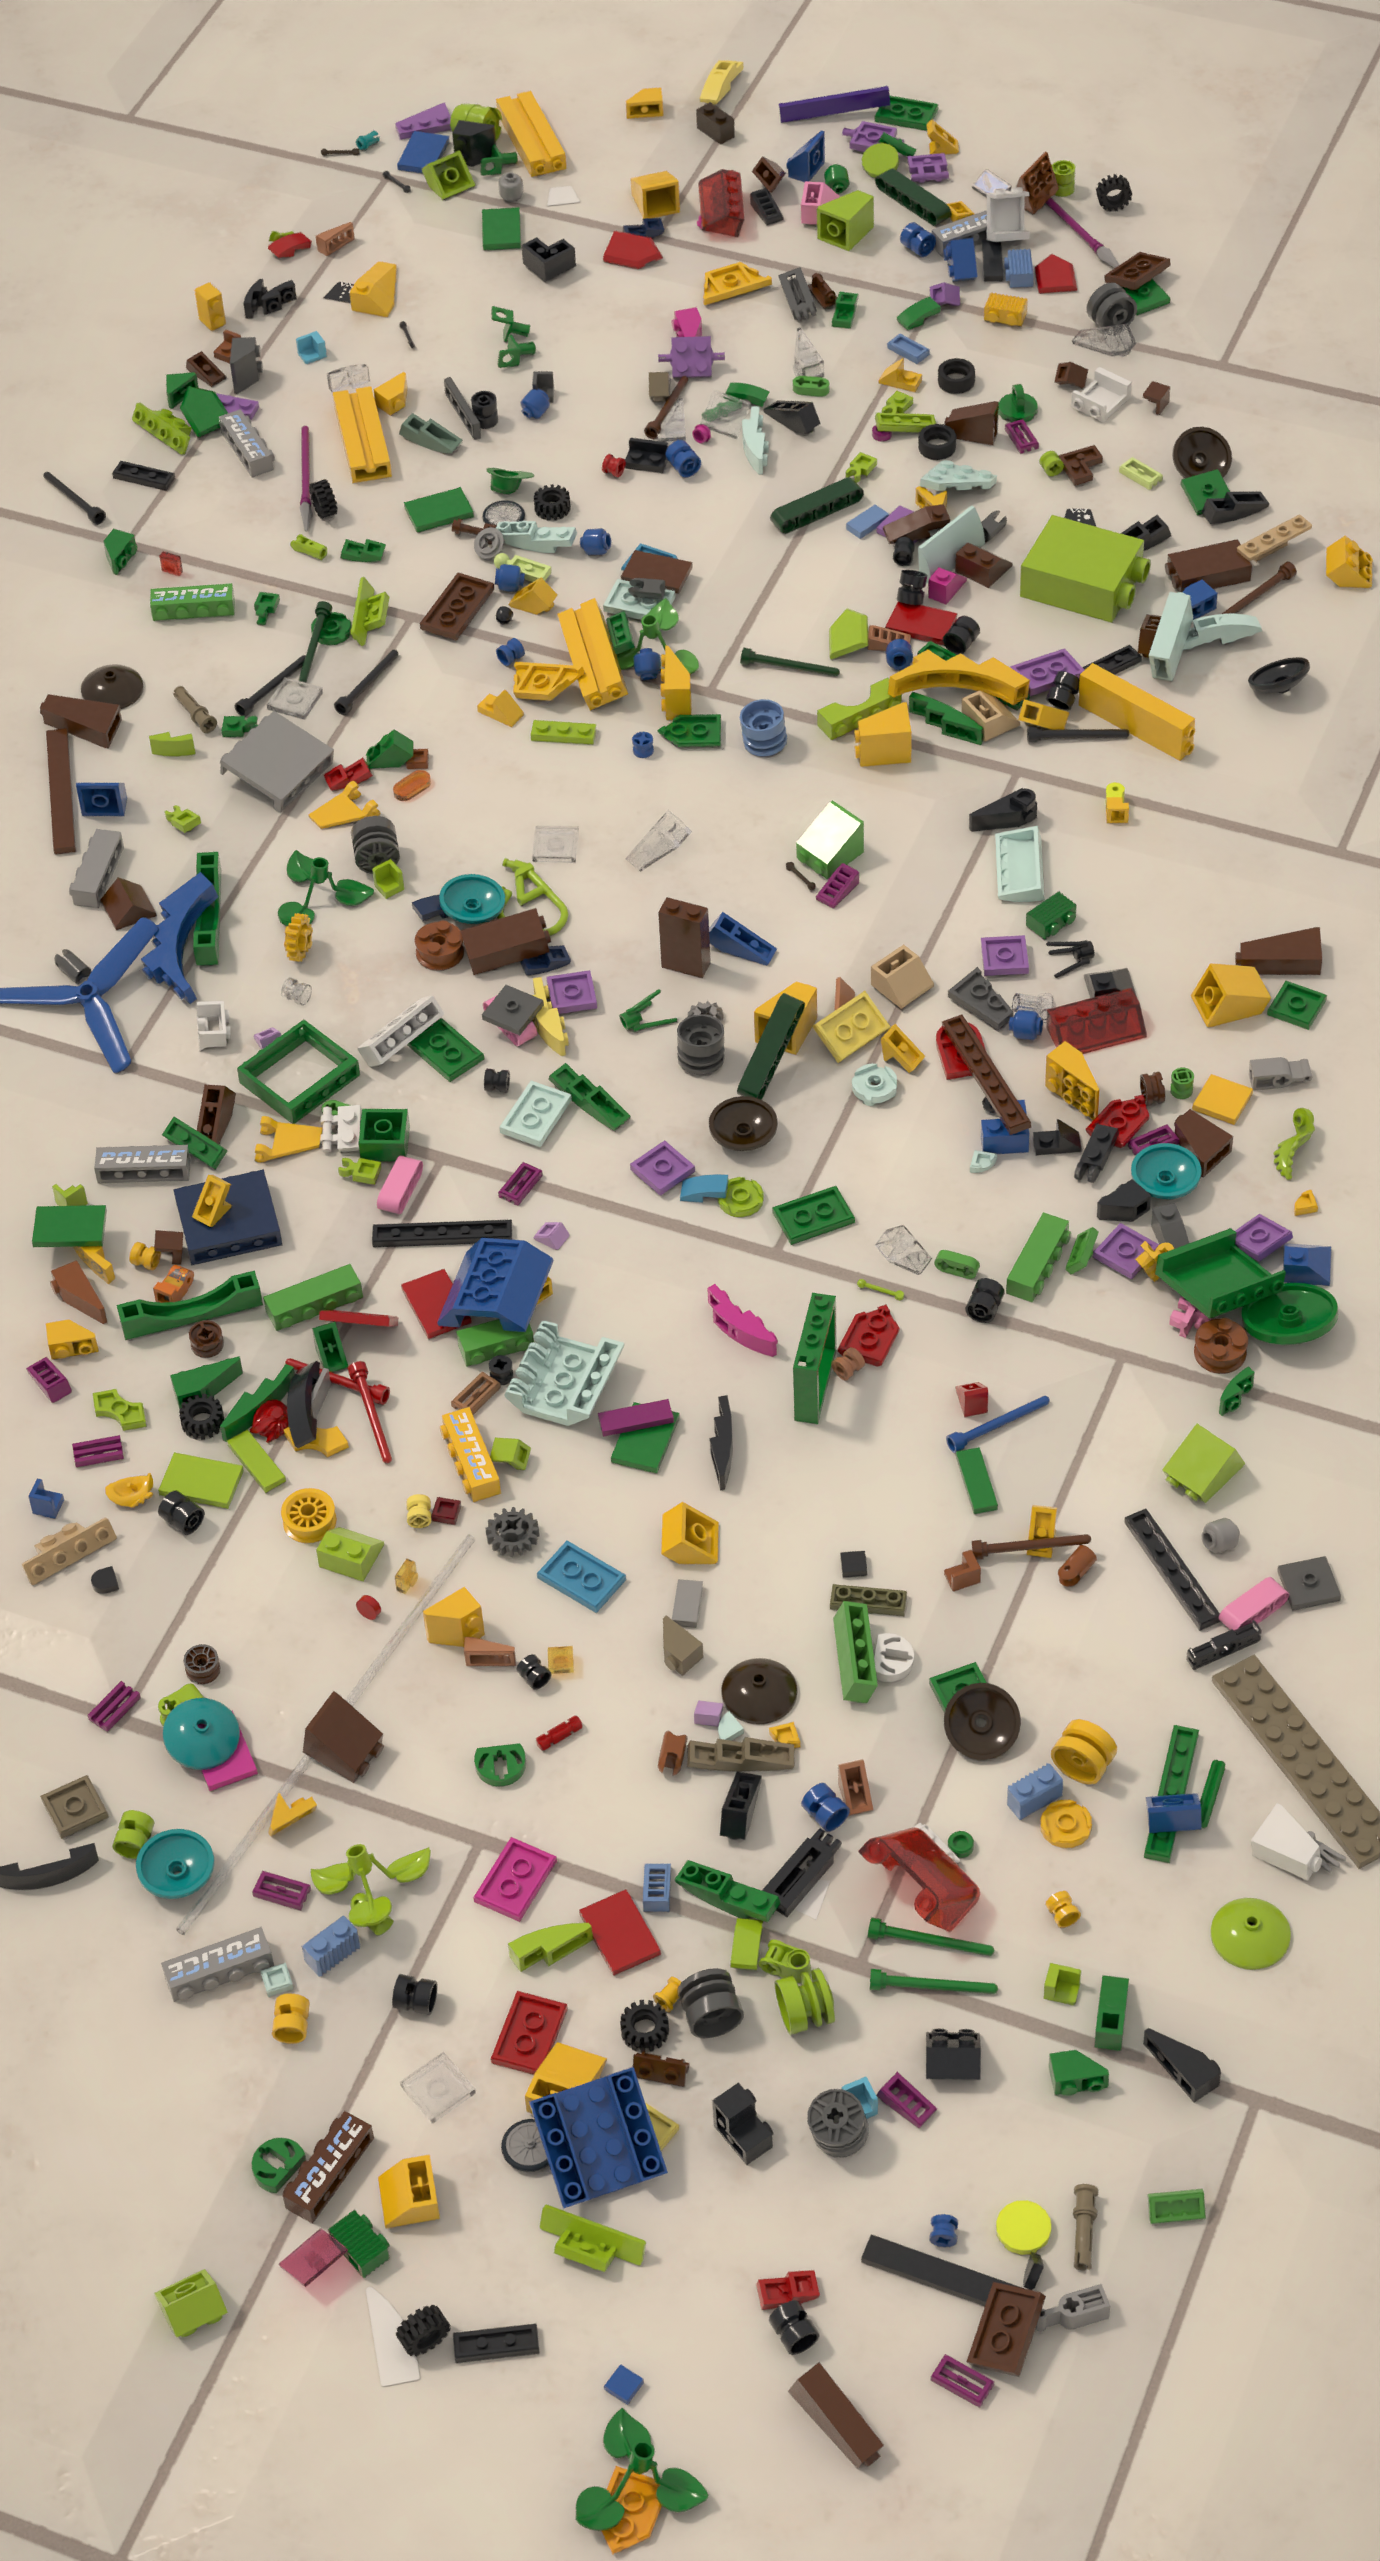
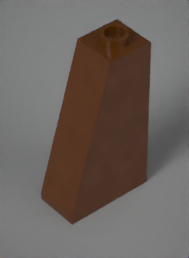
[40,694,122,749]
[1235,927,1322,975]
[788,2362,884,2468]

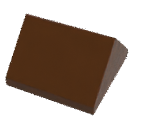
[101,877,157,930]

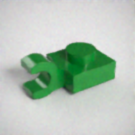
[254,592,280,625]
[221,716,258,737]

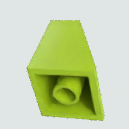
[817,190,874,251]
[1162,1423,1245,1503]

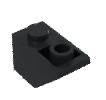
[1097,1179,1151,1222]

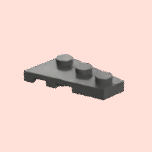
[948,967,1013,1030]

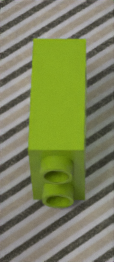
[1020,515,1151,623]

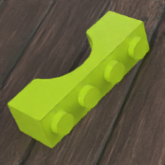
[817,677,902,740]

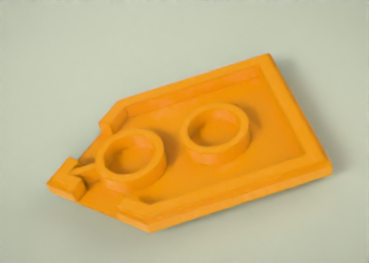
[602,2466,662,2555]

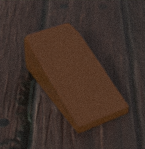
[186,351,227,387]

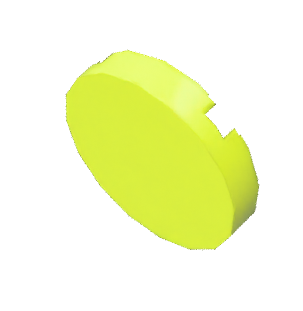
[996,2200,1051,2255]

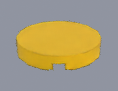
[1040,1800,1092,1848]

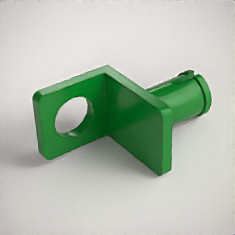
[480,145,518,176]
[491,306,530,342]
[497,335,536,368]

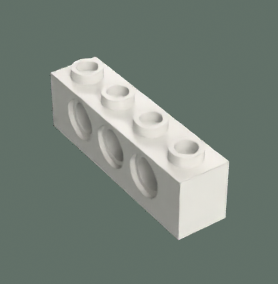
[357,996,445,1067]

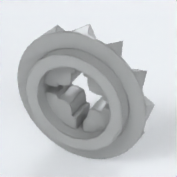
[474,527,505,560]
[688,1000,724,1023]

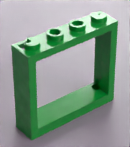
[237,1019,360,1124]
[793,1292,837,1424]

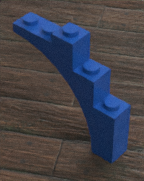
[141,872,218,1004]

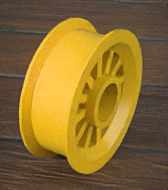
[281,1488,337,1543]

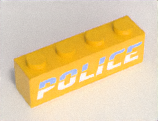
[439,1407,501,1502]

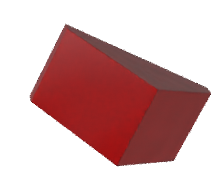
[955,1382,988,1417]

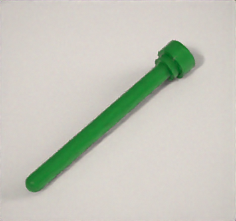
[867,1917,995,1956]
[870,1969,998,1994]

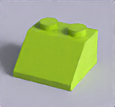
[421,151,475,200]
[316,1527,384,1582]
[154,2269,228,2337]

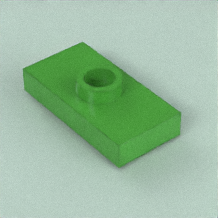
[1065,1227,1099,1274]
[1147,2189,1206,2224]

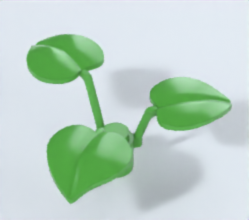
[616,598,699,674]

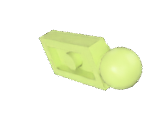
[494,553,552,582]

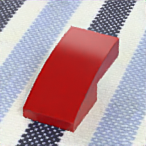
[268,232,312,258]
[324,758,373,791]
[756,2270,820,2310]

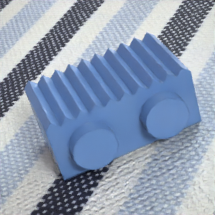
[1004,249,1034,288]
[1007,1763,1064,1820]
[301,1916,360,1977]

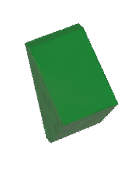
[166,372,199,409]
[312,1321,348,1372]

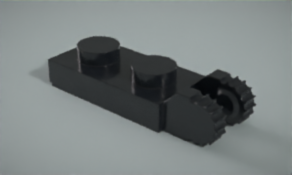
[1074,1124,1119,1183]

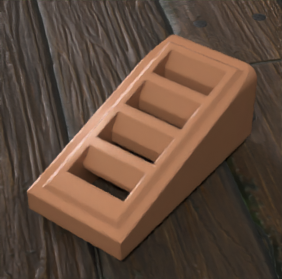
[315,222,355,256]
[868,625,911,651]
[464,1637,516,1666]

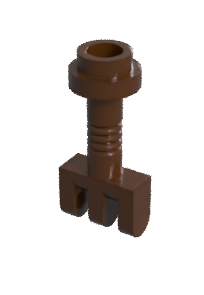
[452,519,497,544]

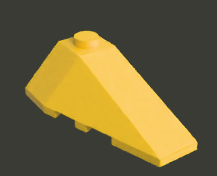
[350,261,397,317]

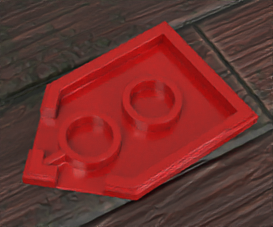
[603,231,663,269]
[1034,253,1077,293]
[1086,1095,1150,1148]
[838,1304,900,1367]

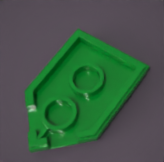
[180,386,228,438]
[657,714,721,747]

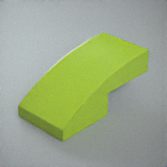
[149,732,196,757]
[730,1918,763,1970]

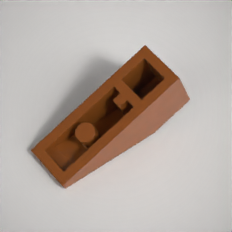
[50,1260,107,1324]

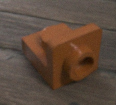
[213,330,241,363]

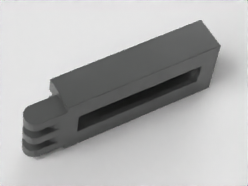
[778,267,817,322]

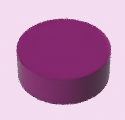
[872,425,892,442]

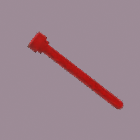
[285,1358,390,1405]
[347,1361,392,1464]

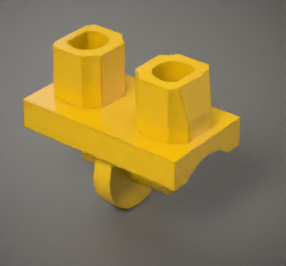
[1135,1241,1175,1282]

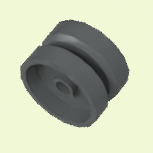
[1086,283,1137,334]

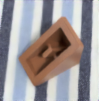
[838,1759,873,1816]

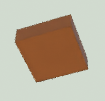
[406,749,429,769]

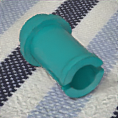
[356,130,380,150]

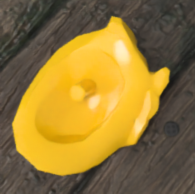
[105,1473,154,1508]

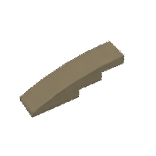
[687,1737,794,1772]

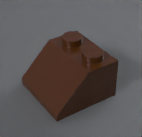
[955,542,1013,588]

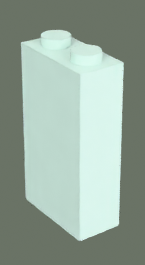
[1149,592,1193,681]

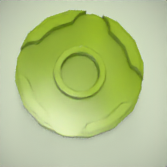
[862,143,899,178]
[718,1177,764,1217]

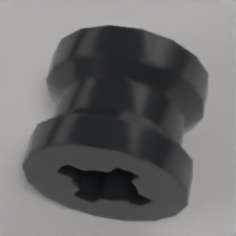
[489,1355,514,1385]

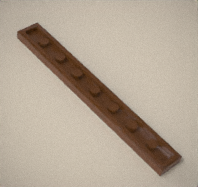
[46,728,76,854]
[942,1014,1031,1135]

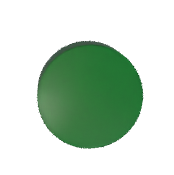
[948,1831,974,1858]

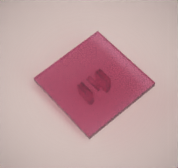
[279,2228,348,2287]

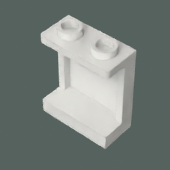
[987,187,1030,242]
[1071,367,1132,422]

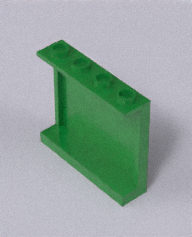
[1155,1228,1286,1319]

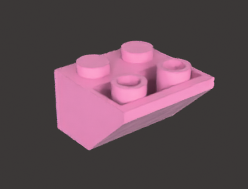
[801,181,840,225]

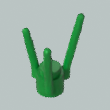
[619,989,678,1032]

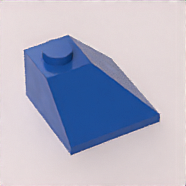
[786,130,825,182]
[76,783,127,816]
[1283,1243,1331,1286]

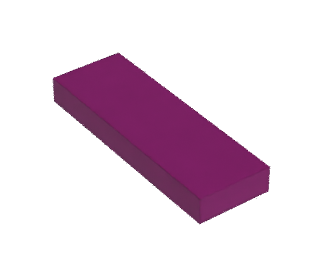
[598,1399,674,1437]

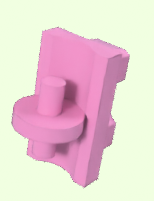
[1169,1296,1212,1338]

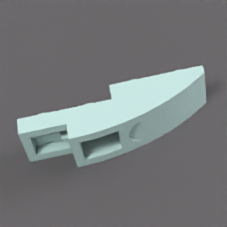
[742,406,769,474]
[496,521,577,553]
[1183,614,1262,650]

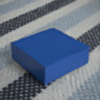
[604,2364,644,2405]

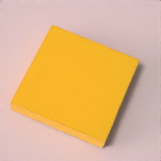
[1192,1074,1253,1125]

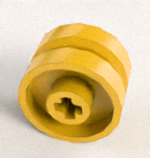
[1051,1719,1117,1785]

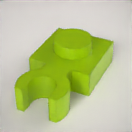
[882,391,913,413]
[846,452,877,483]
[164,805,201,833]
[338,1158,382,1185]

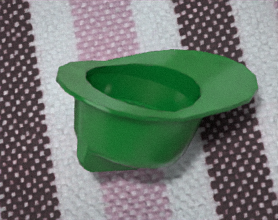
[486,468,534,494]

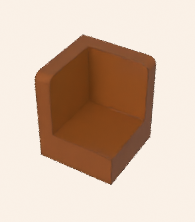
[944,1550,981,1592]

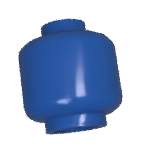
[520,389,550,419]
[580,528,612,556]
[495,564,525,592]
[886,639,913,670]
[634,648,661,680]
[1009,1010,1043,1040]

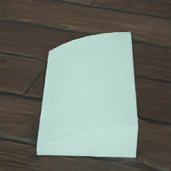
[918,506,985,583]
[995,826,1045,902]

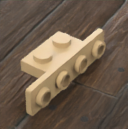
[1237,515,1312,562]
[22,1518,117,1585]

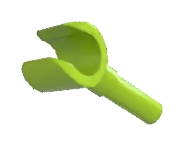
[269,231,294,242]

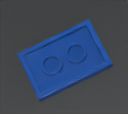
[397,131,450,173]

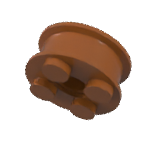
[415,920,464,970]
[1194,1318,1248,1374]

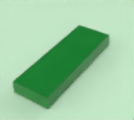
[606,611,635,655]
[162,1116,228,1170]
[956,1447,998,1514]

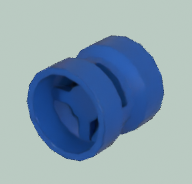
[496,638,525,666]

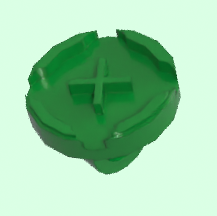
[999,384,1038,422]

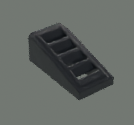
[750,188,783,225]

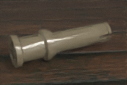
[173,686,217,733]
[1073,2184,1099,2270]

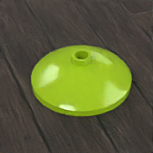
[1211,1898,1291,1970]

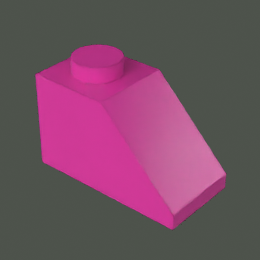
[928,567,967,605]

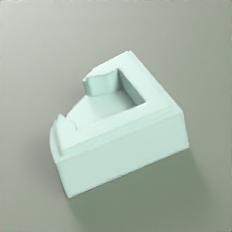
[970,1150,997,1173]
[718,1711,744,1741]

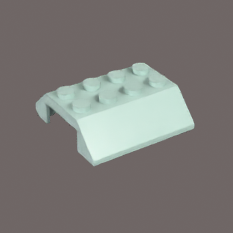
[504,1321,625,1426]

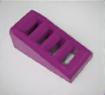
[816,863,859,909]
[26,1357,72,1403]
[876,2072,937,2128]

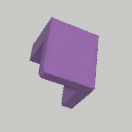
[930,282,960,306]

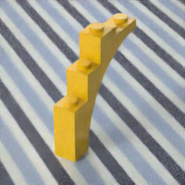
[888,650,1030,705]

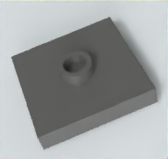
[482,985,544,1036]
[1277,1556,1341,1611]

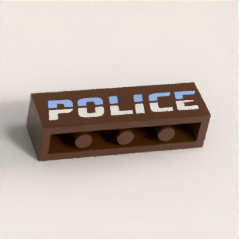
[283,2111,374,2224]

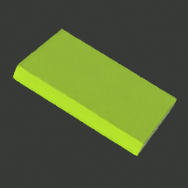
[158,1452,244,1509]

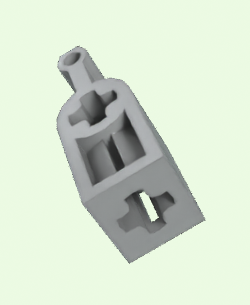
[1249,1057,1312,1090]
[1036,2284,1110,2331]

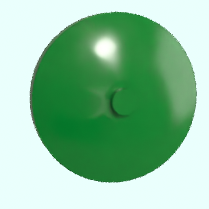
[1242,1283,1338,1345]

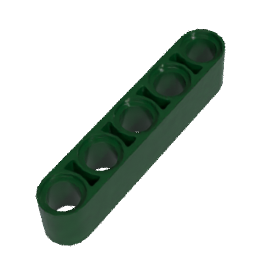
[875,168,951,226]
[770,477,864,534]
[737,993,805,1100]

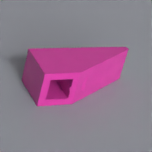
[672,307,702,337]

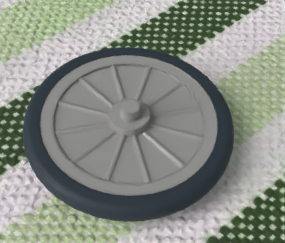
[501,2119,549,2172]

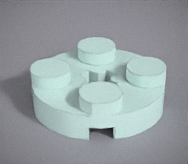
[852,1063,897,1106]

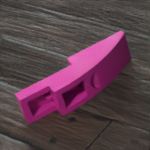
[707,1284,778,1357]

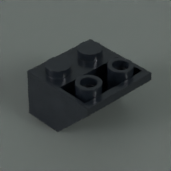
[926,2028,981,2080]

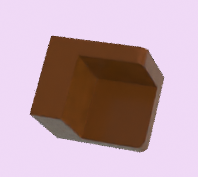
[1054,362,1089,388]
[1143,381,1170,415]
[154,1230,184,1265]

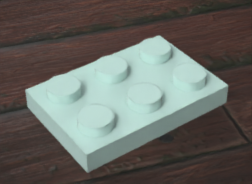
[603,579,675,620]
[499,1081,572,1147]

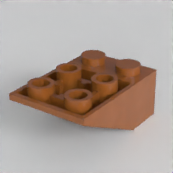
[1016,151,1059,215]

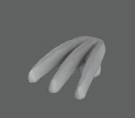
[1307,1831,1346,1873]

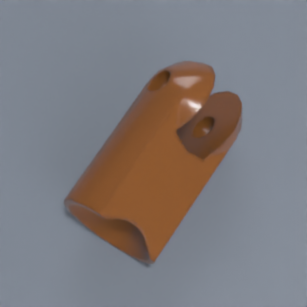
[1058,1545,1097,1587]
[658,1731,688,1776]

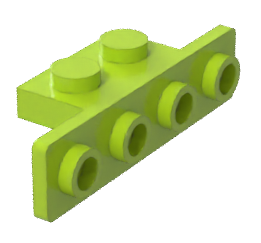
[132,403,192,455]
[351,577,389,646]
[540,2204,646,2272]

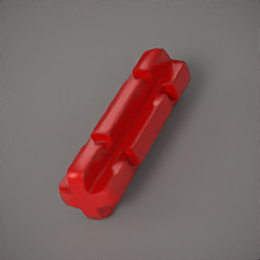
[536,1715,583,1751]

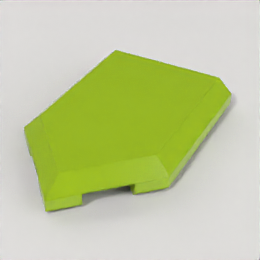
[829,608,869,659]

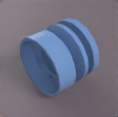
[739,699,787,756]

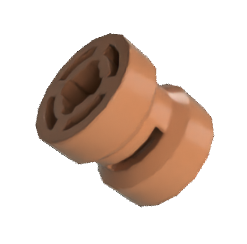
[832,1347,865,1380]

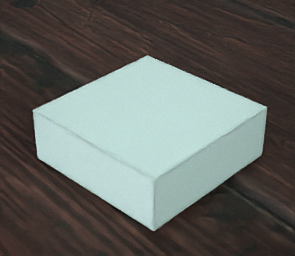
[260,1963,294,1997]

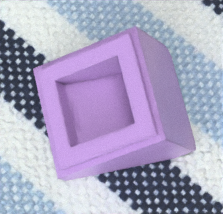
[253,1027,281,1049]
[533,1222,569,1250]
[694,1700,724,1726]

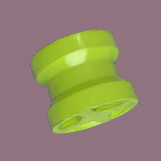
[1039,451,1064,476]

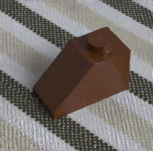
[752,156,786,193]

